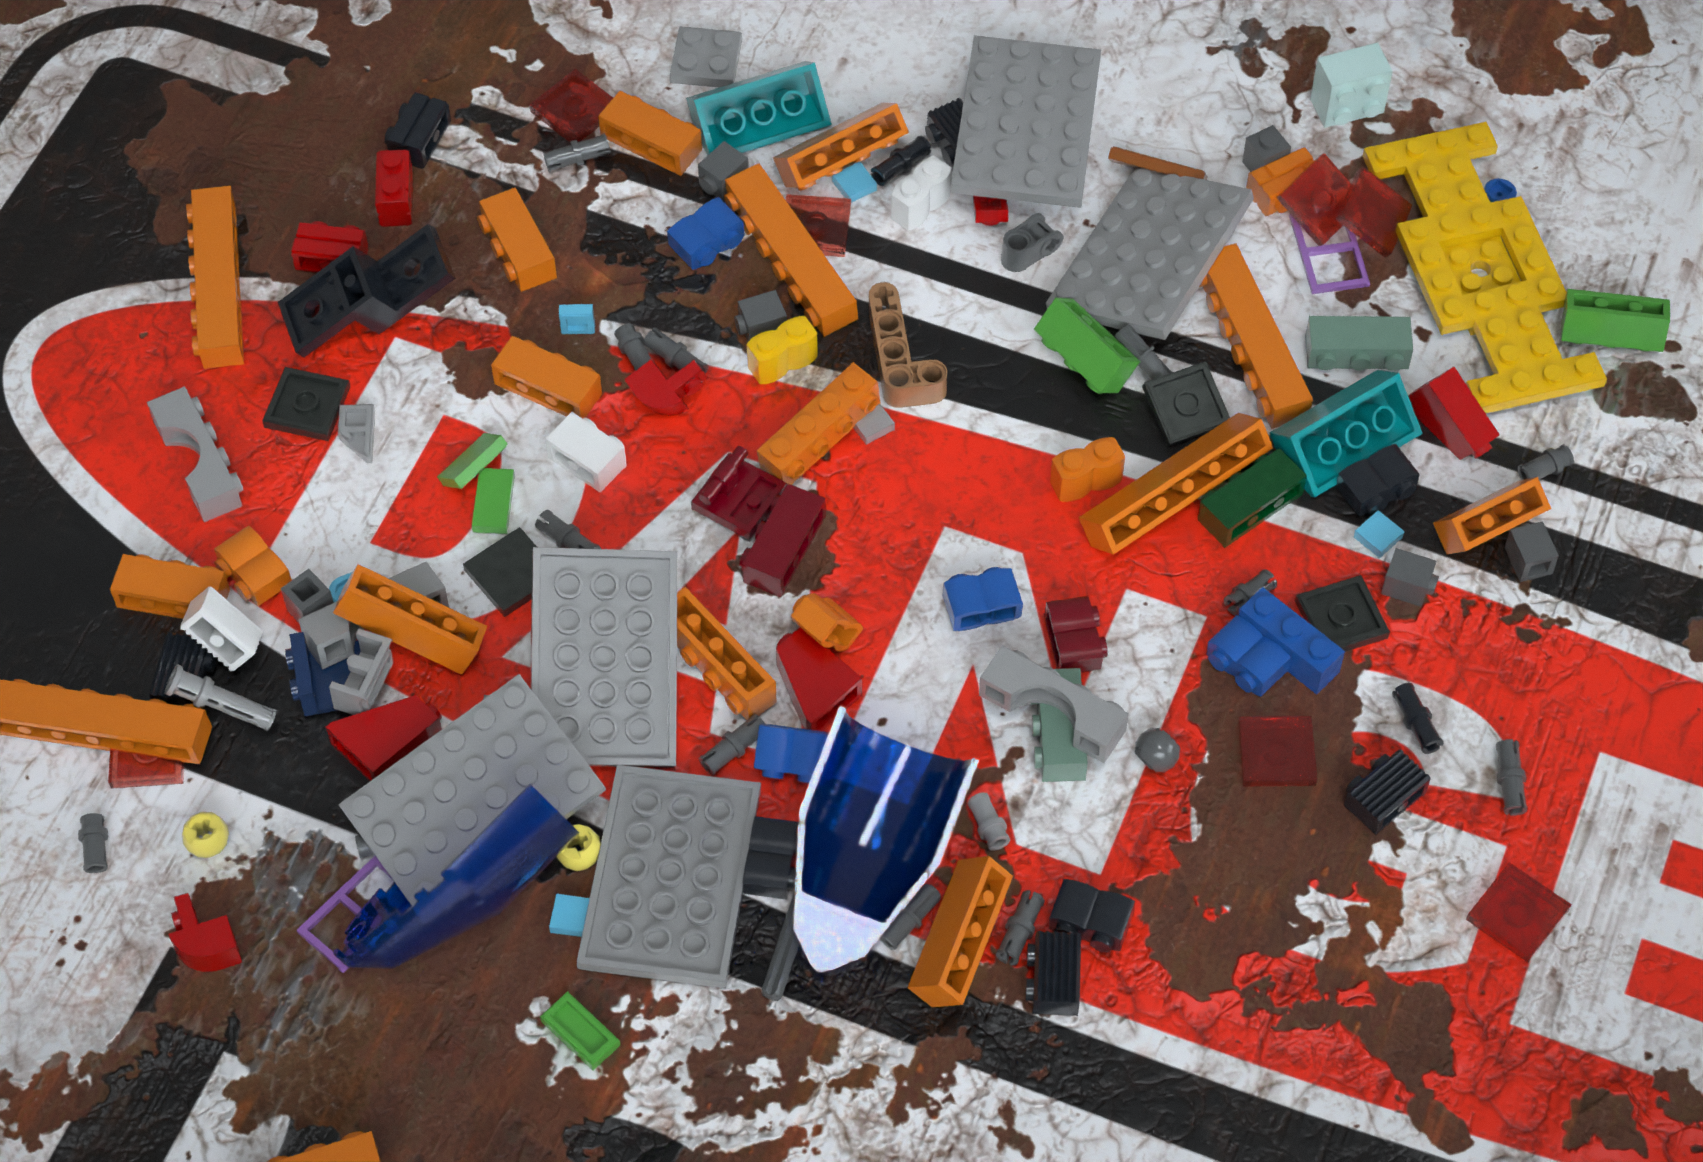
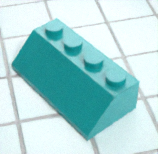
[686,61,832,156]
[1269,370,1423,497]

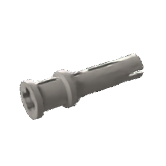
[164,664,277,731]

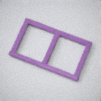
[1289,205,1370,294]
[297,856,412,973]

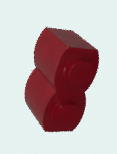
[1044,596,1108,672]

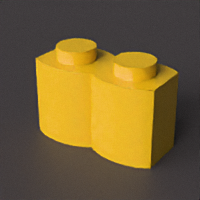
[747,316,818,384]

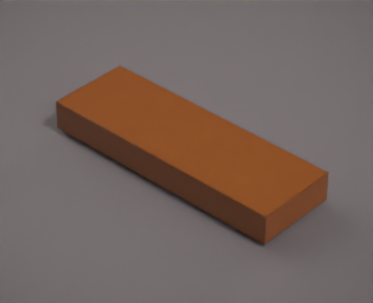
[1108,146,1208,180]

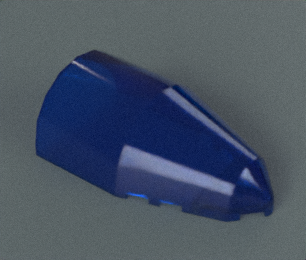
[793,706,979,973]
[333,784,579,969]

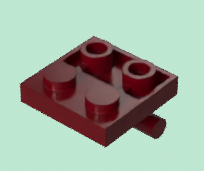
[691,446,787,540]

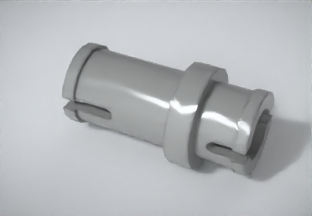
[967,792,1010,851]

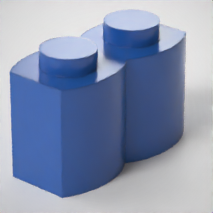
[667,197,745,270]
[942,567,1023,631]
[1207,615,1291,697]
[754,724,834,784]

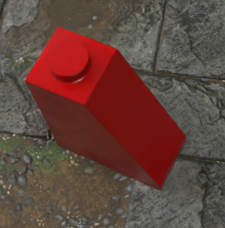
[1408,367,1500,460]
[776,627,862,731]
[326,695,442,781]

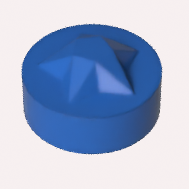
[1484,178,1517,203]

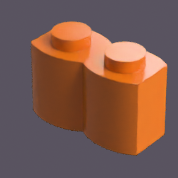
[1050,437,1125,502]
[214,525,292,606]
[791,593,863,651]

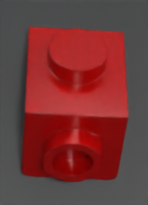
[973,196,1008,226]

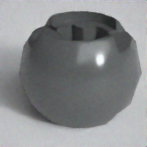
[1135,728,1180,772]

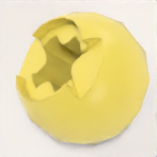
[182,812,229,858]
[555,824,601,871]

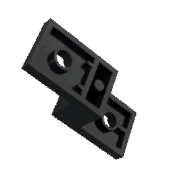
[278,224,456,357]

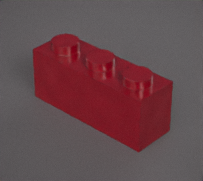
[739,484,826,597]

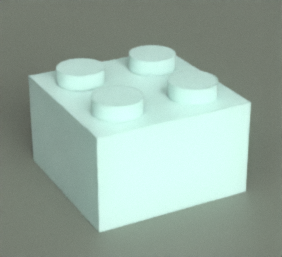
[1310,43,1393,128]

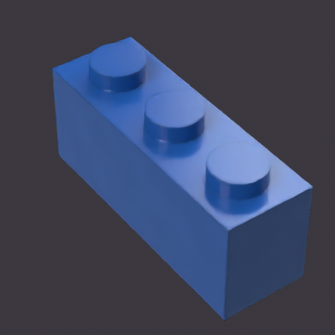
[1238,587,1345,695]

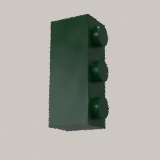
[1198,448,1307,548]

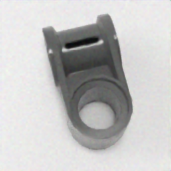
[1001,213,1064,272]

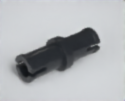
[871,136,932,186]
[1392,683,1444,754]

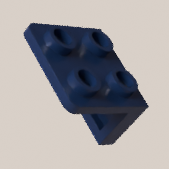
[285,632,361,717]

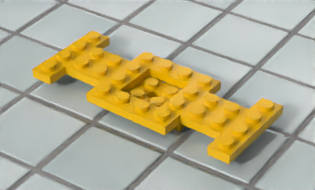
[1362,121,1607,413]

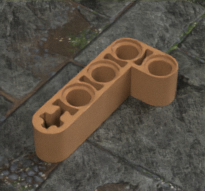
[869,282,947,408]

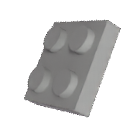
[670,26,742,88]

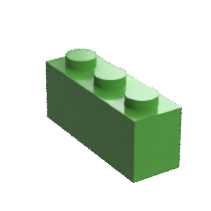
[1561,289,1670,352]
[1034,297,1141,394]

